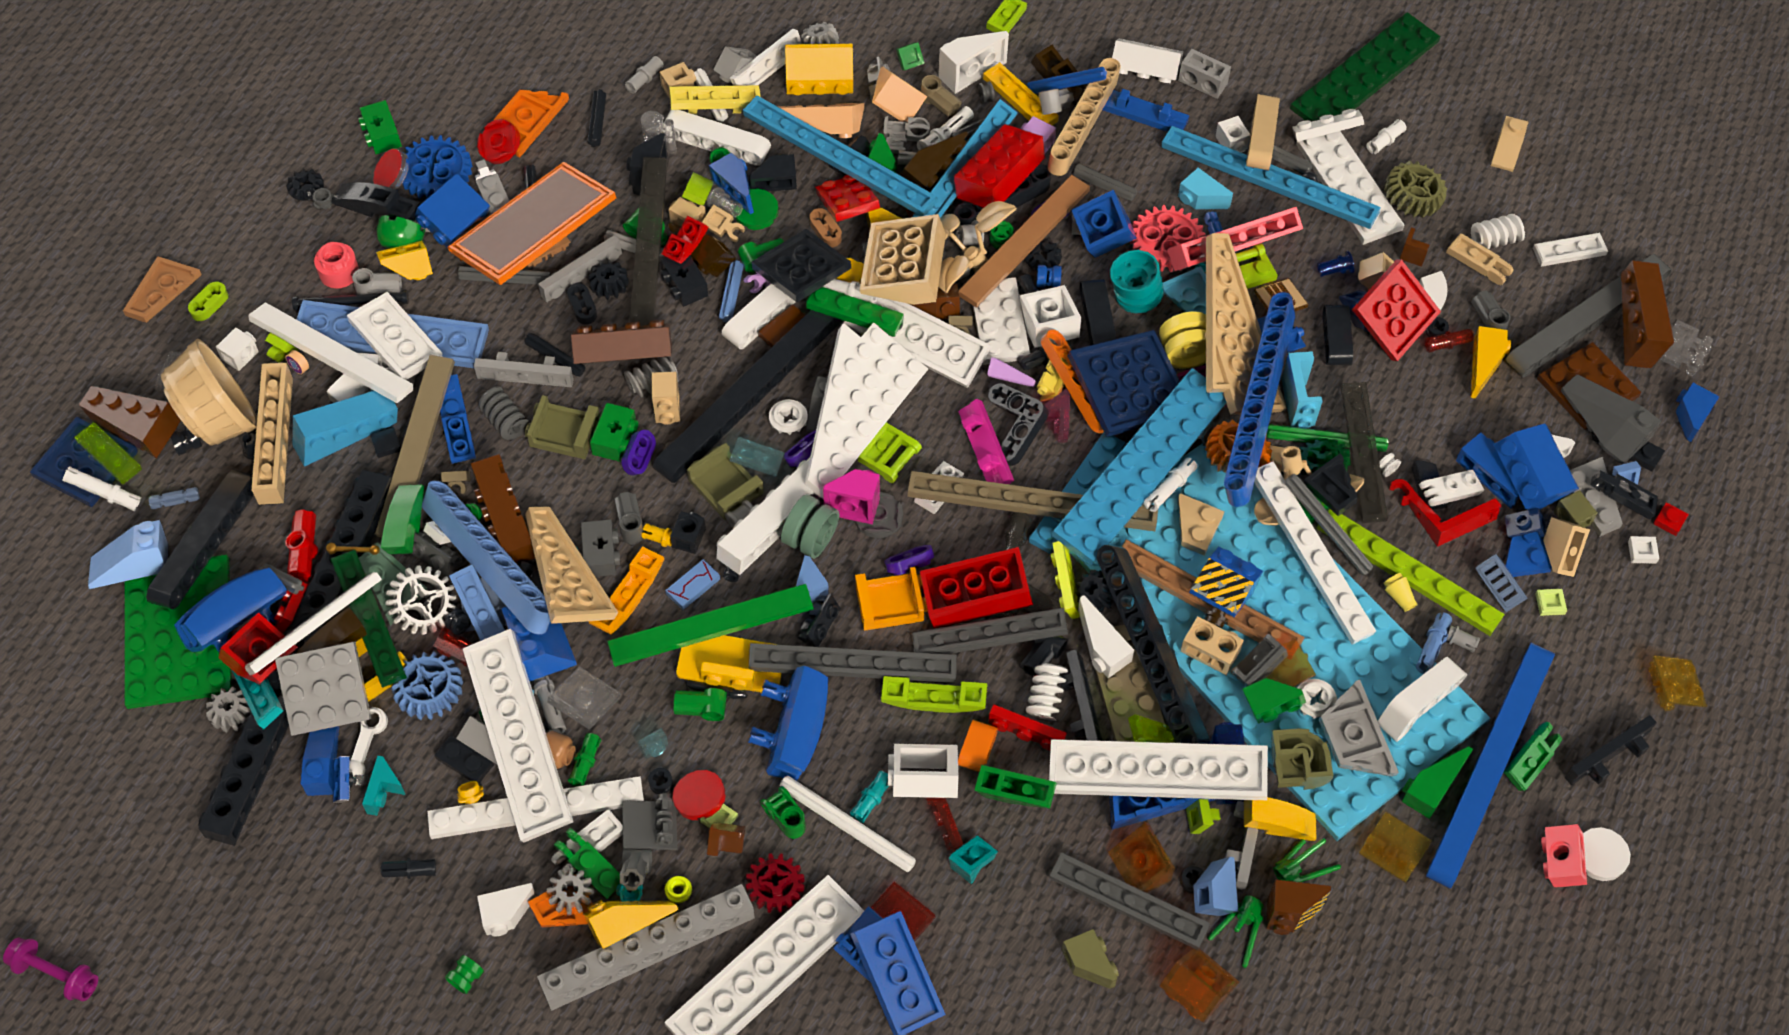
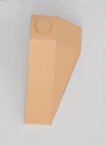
[777,103,864,138]

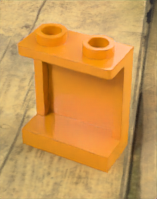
[855,567,928,631]

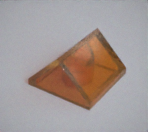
[1108,822,1175,893]

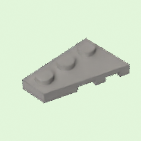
[1570,457,1623,537]

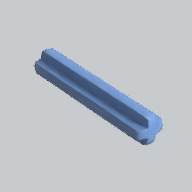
[719,260,744,323]

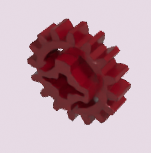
[746,853,805,913]

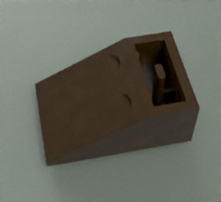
[900,132,968,191]

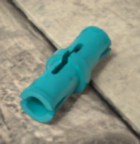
[850,771,889,823]

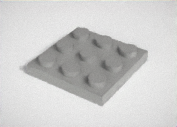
[275,641,371,736]

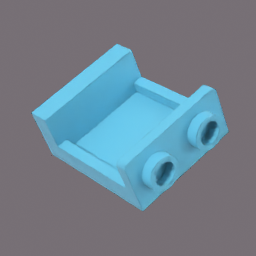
[1281,351,1323,428]

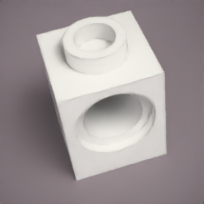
[1216,116,1251,153]
[216,328,259,371]

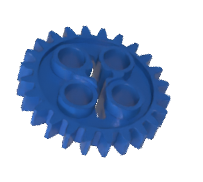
[398,135,473,199]

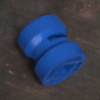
[1036,264,1061,288]

